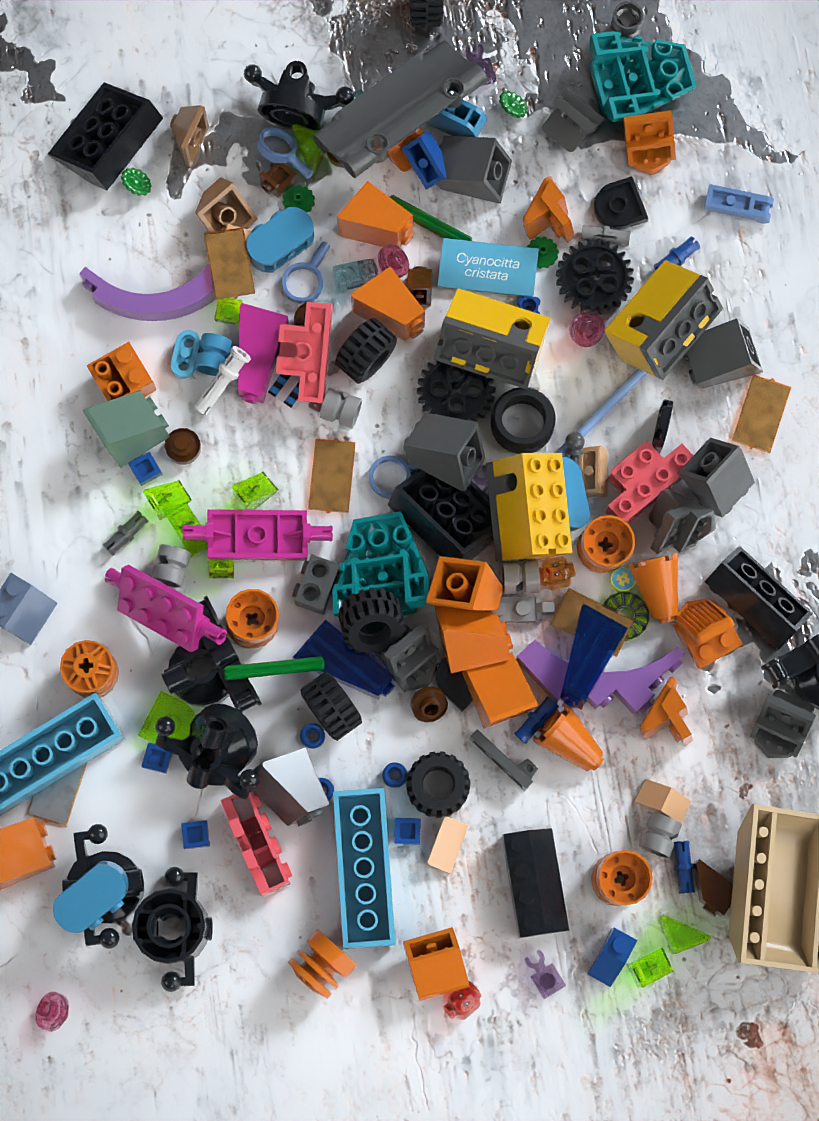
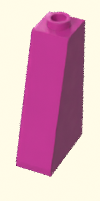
[238,303,289,404]

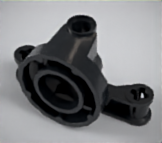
[161,596,262,714]
[761,634,819,710]

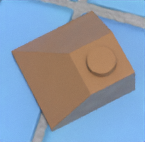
[170,105,209,168]
[195,177,258,235]

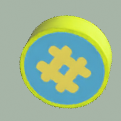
[610,567,635,592]

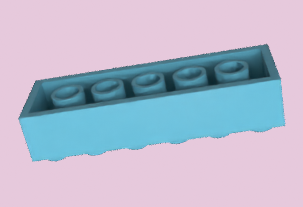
[0,692,125,816]
[333,788,396,949]

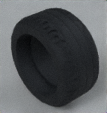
[490,387,556,454]

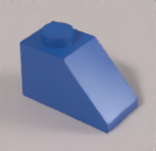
[401,131,447,190]
[588,927,638,987]

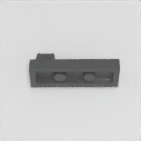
[470,729,538,791]

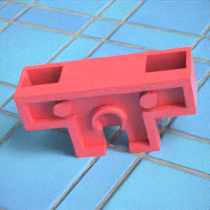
[276,302,333,403]
[605,441,693,524]
[220,790,293,896]

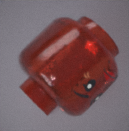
[443,981,482,1020]

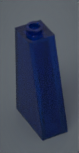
[559,604,628,710]
[293,619,395,700]

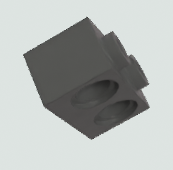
[292,554,340,615]

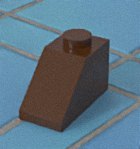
[407,266,432,305]
[694,859,733,917]

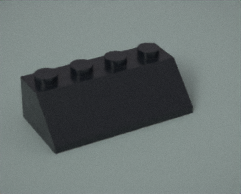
[704,546,813,650]
[502,828,570,939]

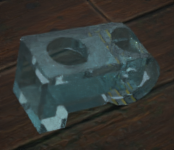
[332,259,379,294]

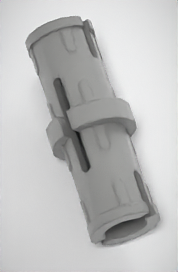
[581,225,631,246]

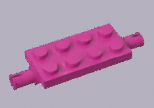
[182,509,333,561]
[105,564,227,652]

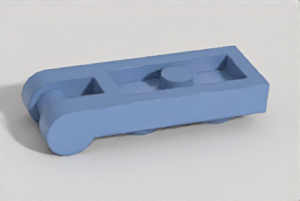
[704,184,774,224]

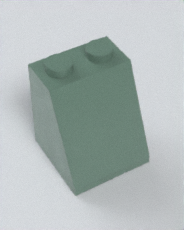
[83,391,170,468]

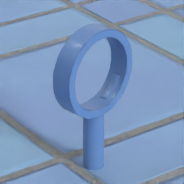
[256,127,313,179]
[282,242,330,304]
[369,456,420,498]

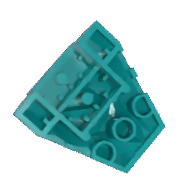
[590,31,697,122]
[332,511,431,617]

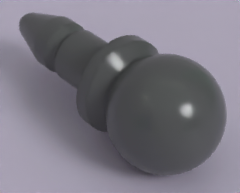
[565,432,585,465]

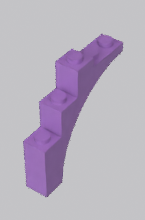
[516,639,684,715]

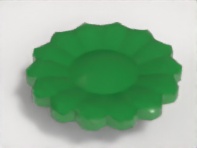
[499,90,528,118]
[121,167,152,196]
[282,184,315,212]
[527,236,559,269]

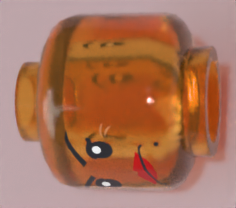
[539,556,576,591]

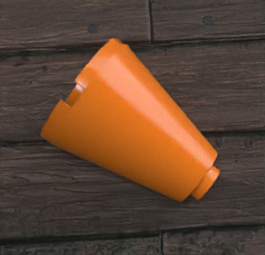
[629,553,678,624]
[533,703,604,771]

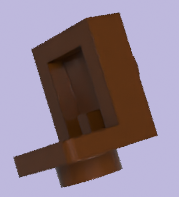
[259,163,297,198]

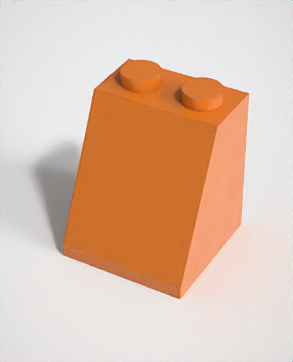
[337,181,414,251]
[351,266,425,341]
[426,556,504,610]
[434,605,513,673]
[462,652,538,729]
[0,817,57,890]

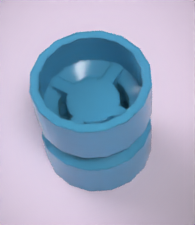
[194,333,232,376]

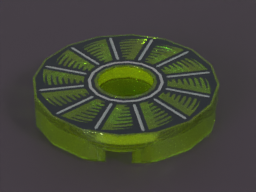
[602,592,650,641]

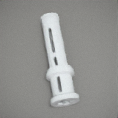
[194,346,251,415]

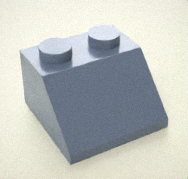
[0,573,58,645]

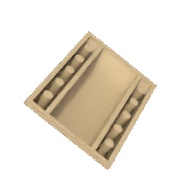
[728,804,819,974]

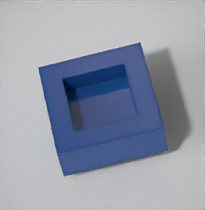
[128,451,162,486]
[141,742,173,774]
[394,818,421,845]
[181,820,210,849]

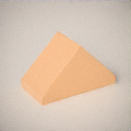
[634,779,691,823]

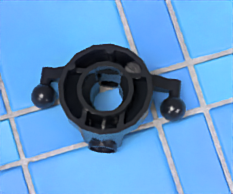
[243,61,354,132]
[155,704,260,799]
[62,824,145,949]
[132,867,213,992]

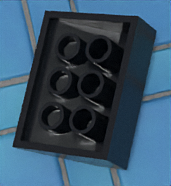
[48,82,163,190]
[388,470,493,560]

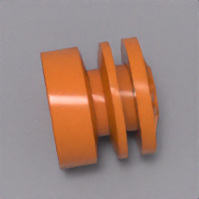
[577,515,635,574]
[226,589,279,649]
[60,640,119,698]
[591,850,653,907]
[288,929,357,999]

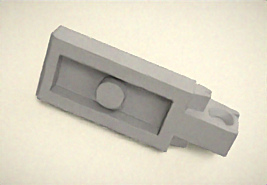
[485,596,555,623]

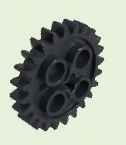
[556,238,634,316]
[417,360,496,422]

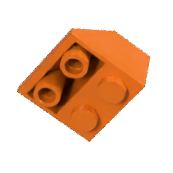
[86,342,156,401]
[403,927,470,1001]

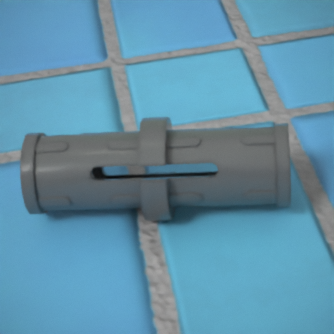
[102,511,149,556]

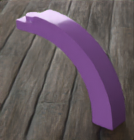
[79,263,217,321]

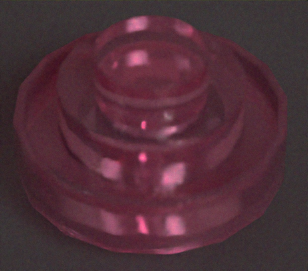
[378,244,410,278]
[569,311,605,348]
[35,992,69,1032]

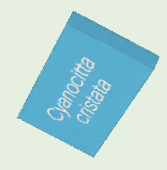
[438,238,539,297]

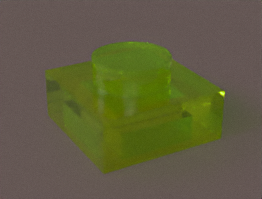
[214,297,243,326]
[208,560,234,579]

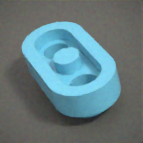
[171,330,200,379]

